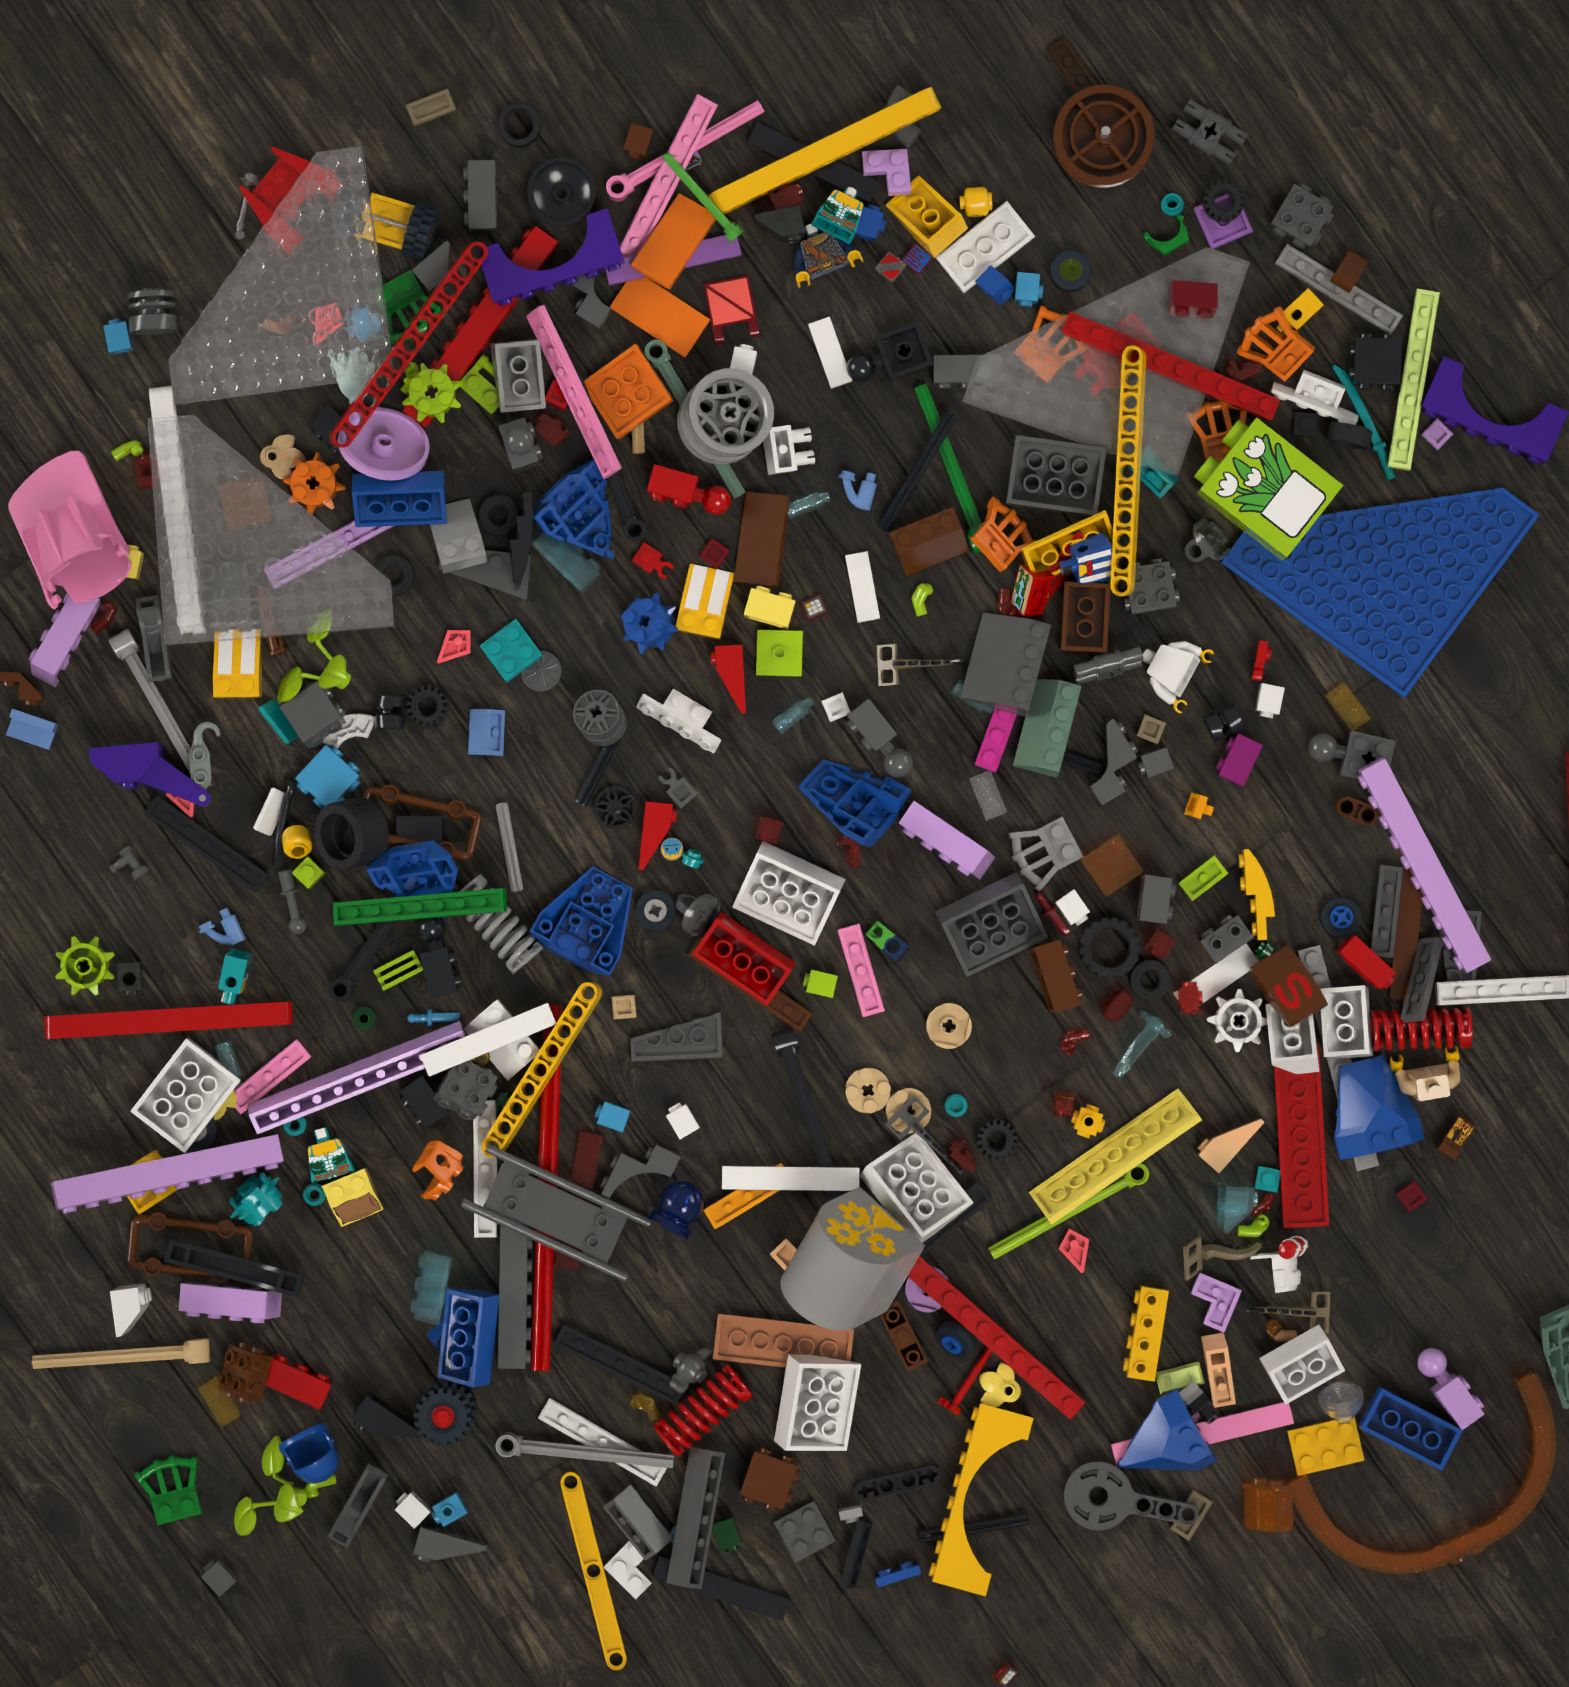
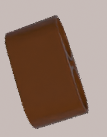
[1330,249,1369,293]
[1335,797,1379,826]

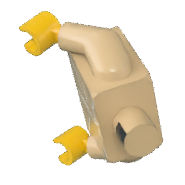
[1389,1046,1460,1101]

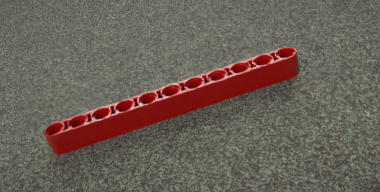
[329,242,488,448]
[44,1001,293,1039]

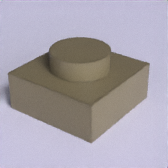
[1136,715,1166,744]

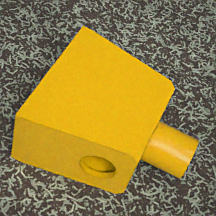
[1275,288,1324,336]

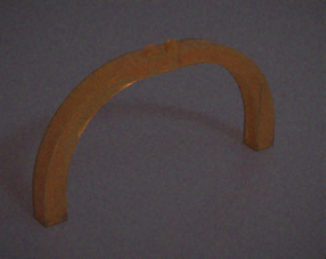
[1284,1371,1556,1574]

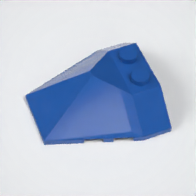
[799,759,911,847]
[1334,1055,1424,1160]

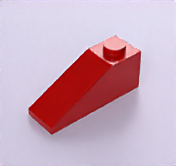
[711,645,746,714]
[638,802,677,870]

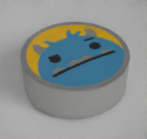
[661,838,683,861]

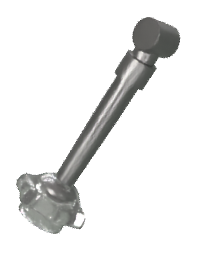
[233,173,260,239]

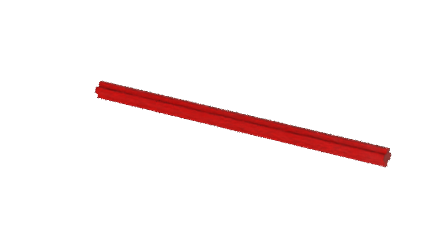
[530,1005,563,1371]

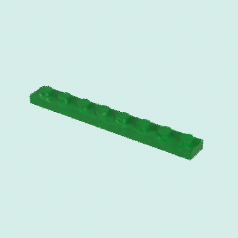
[333,888,507,926]

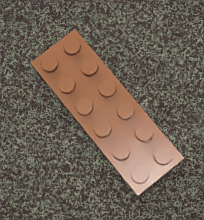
[713,1313,854,1368]

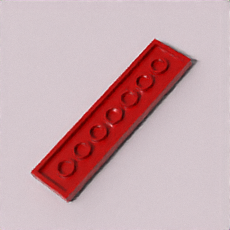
[1274,1043,1329,1228]

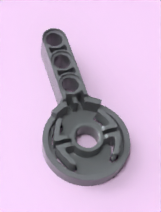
[1064,1461,1199,1531]

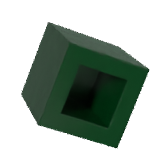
[712,1515,741,1553]

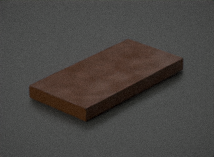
[734,492,791,587]

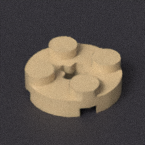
[926,1003,972,1049]
[845,1068,891,1113]
[886,1088,931,1134]

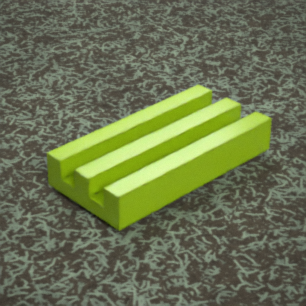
[373,950,423,991]

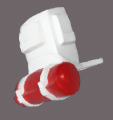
[1250,1235,1308,1293]

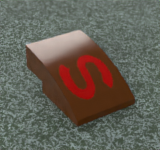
[1250,945,1328,1027]

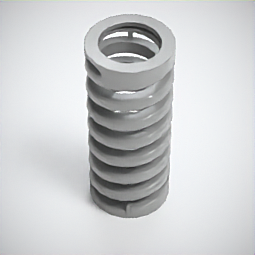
[459,874,544,974]

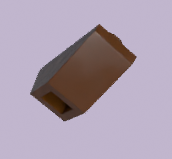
[880,1300,928,1372]

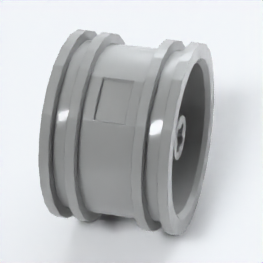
[677,368,774,465]

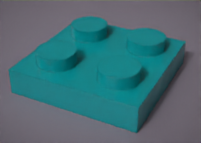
[480,619,543,683]

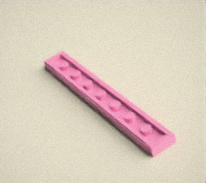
[620,94,718,258]
[526,305,622,479]
[1111,1402,1294,1465]

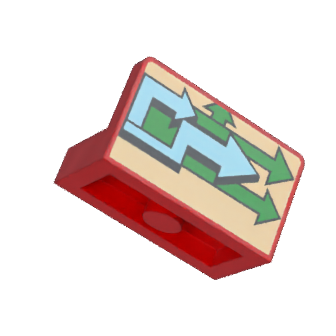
[1010,564,1053,617]

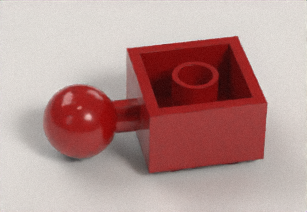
[647,464,731,515]

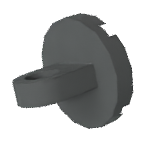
[1185,518,1230,562]
[675,894,720,936]

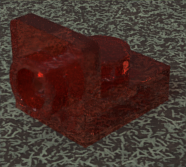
[1226,359,1263,382]
[836,836,860,868]
[949,1138,977,1173]

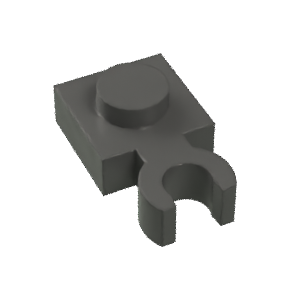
[659,767,698,809]

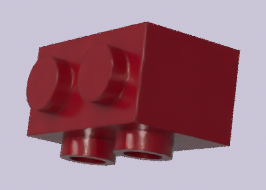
[1168,280,1218,320]

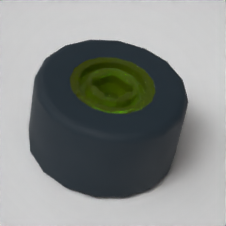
[1049,250,1091,293]

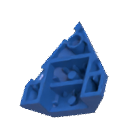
[533,460,614,559]
[366,840,458,921]
[1116,1388,1218,1471]

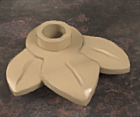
[260,434,306,480]

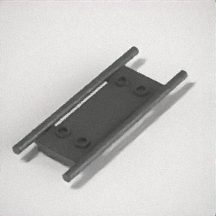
[460,1144,652,1282]

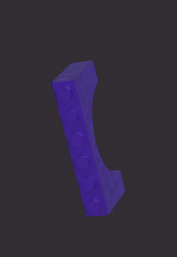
[477,208,625,307]
[1421,356,1569,465]

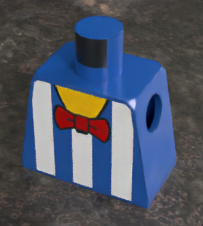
[1059,532,1112,584]

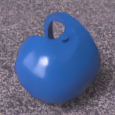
[278,1423,339,1484]

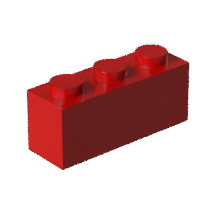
[266,1353,333,1410]

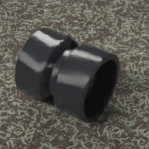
[375,696,406,729]
[1203,703,1244,743]

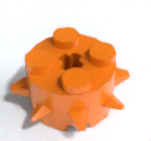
[283,453,345,515]

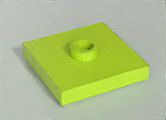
[756,630,803,677]

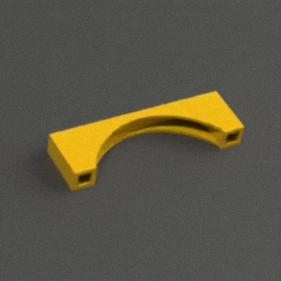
[929,1403,1034,1596]

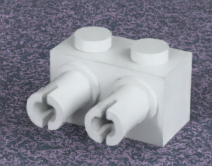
[763,425,815,475]

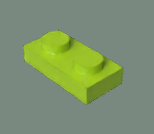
[1178,855,1228,901]

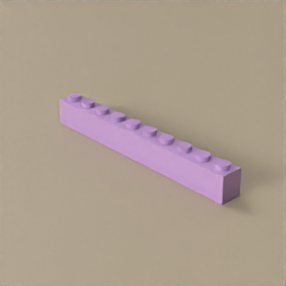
[1357,757,1491,973]
[248,1021,466,1134]
[51,1134,284,1214]

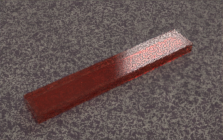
[555,1131,603,1270]

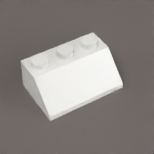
[1320,985,1373,1058]
[464,999,540,1081]
[1265,1004,1320,1074]
[110,1283,152,1337]

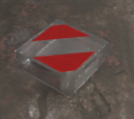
[875,251,907,283]

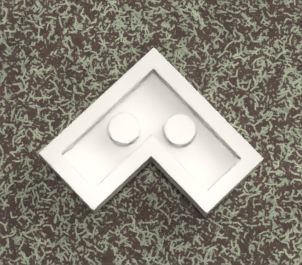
[603,1541,652,1599]

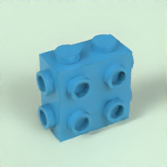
[295,745,361,809]

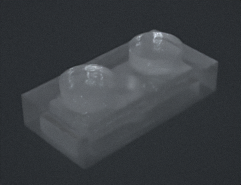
[969,770,1007,821]

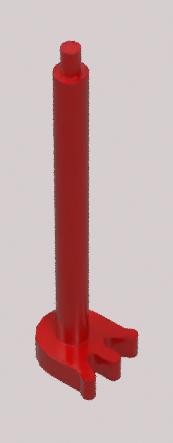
[938,1327,1005,1415]

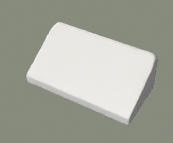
[253,788,285,836]

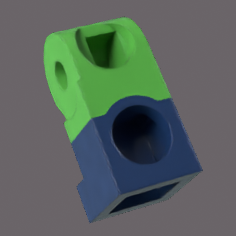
[865,921,911,963]

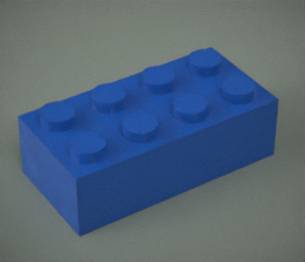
[1358,1386,1463,1471]

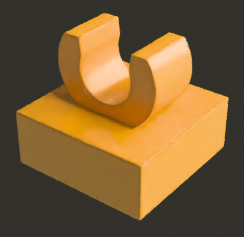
[1184,793,1214,819]

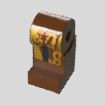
[1435,1114,1475,1160]

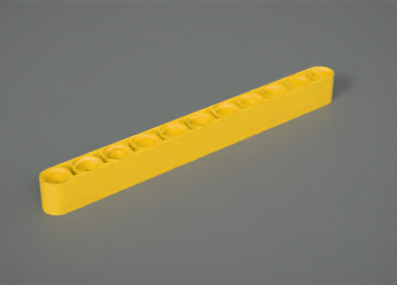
[708,87,942,214]
[1110,346,1147,596]

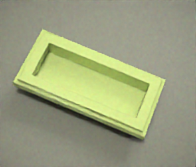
[1156,1361,1204,1395]

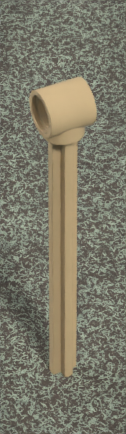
[32,1338,211,1369]

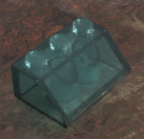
[532,533,601,594]
[410,1250,453,1325]

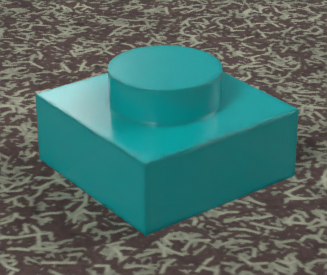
[1254,1166,1280,1193]

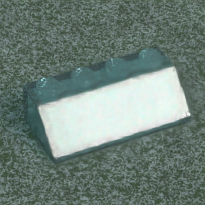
[1216,1182,1258,1233]

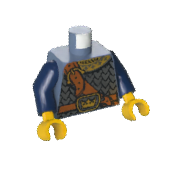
[793,224,864,288]

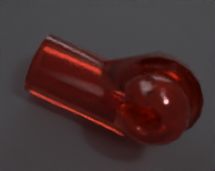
[998,589,1021,617]
[91,601,118,634]
[1060,1028,1090,1055]
[1245,1191,1277,1218]

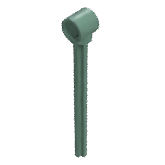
[645,340,746,499]

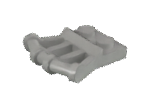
[1008,817,1083,891]

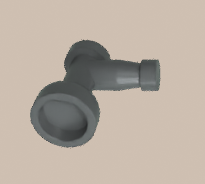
[109,846,150,881]

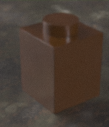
[623,123,654,160]

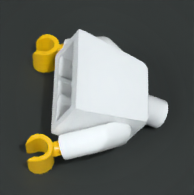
[1142,641,1214,713]

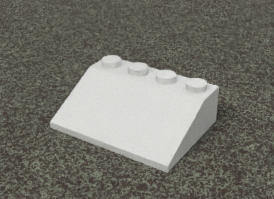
[732,841,845,946]
[130,1038,241,1153]
[860,1134,973,1243]
[774,1354,861,1451]

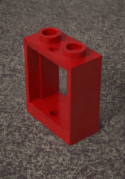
[1335,935,1396,990]

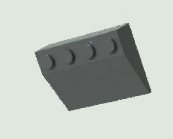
[1005,435,1106,517]
[960,613,1051,717]
[935,872,1048,977]

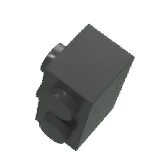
[1199,914,1254,964]

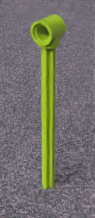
[988,1162,1149,1259]

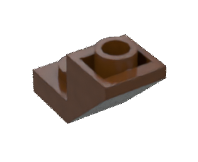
[0,672,45,706]

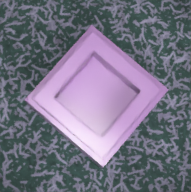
[1421,418,1453,450]

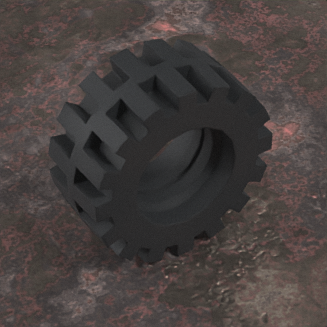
[1203,180,1245,223]

